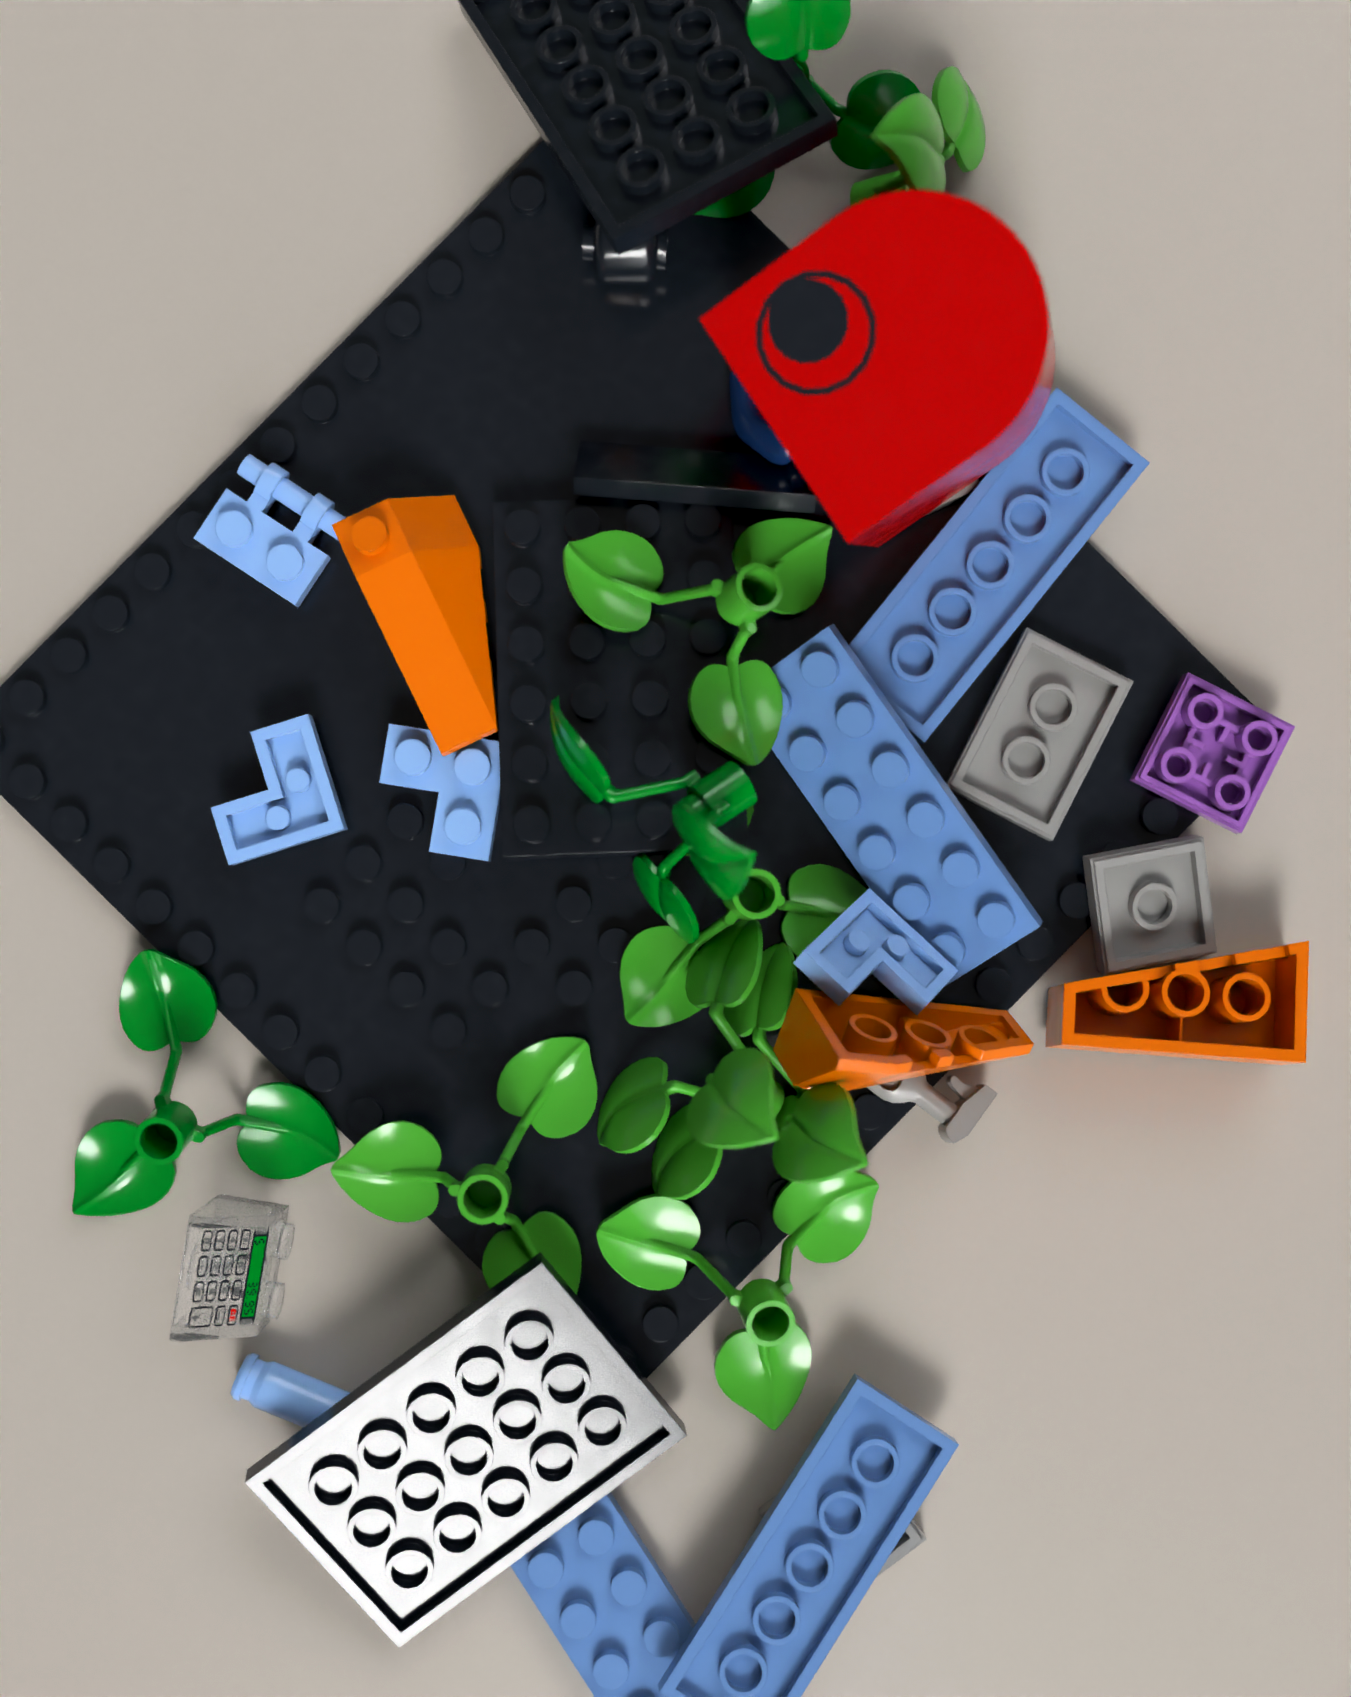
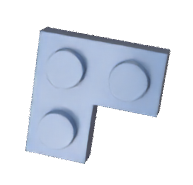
[211,714,348,865]
[379,723,501,862]
[793,888,959,1015]

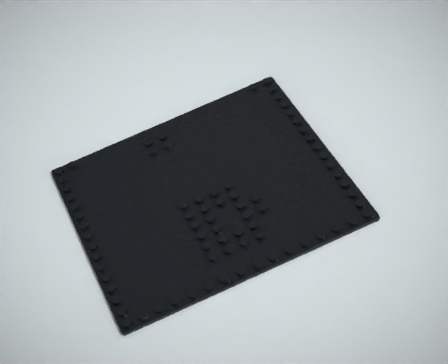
[0,140,1253,1379]

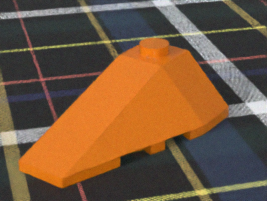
[332,495,499,756]
[773,988,1034,1090]

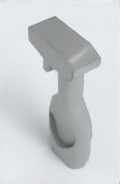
[867,1075,998,1143]

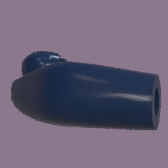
[729,371,793,465]

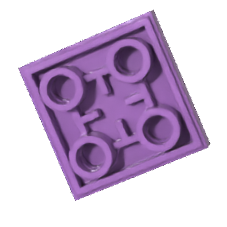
[1130,672,1295,834]

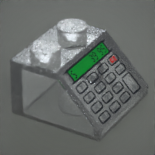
[169,1194,295,1342]

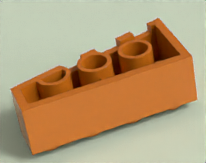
[1045,941,1309,1065]

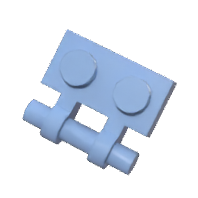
[194,454,346,608]

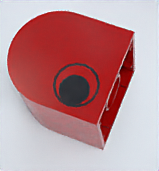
[699,189,1056,548]

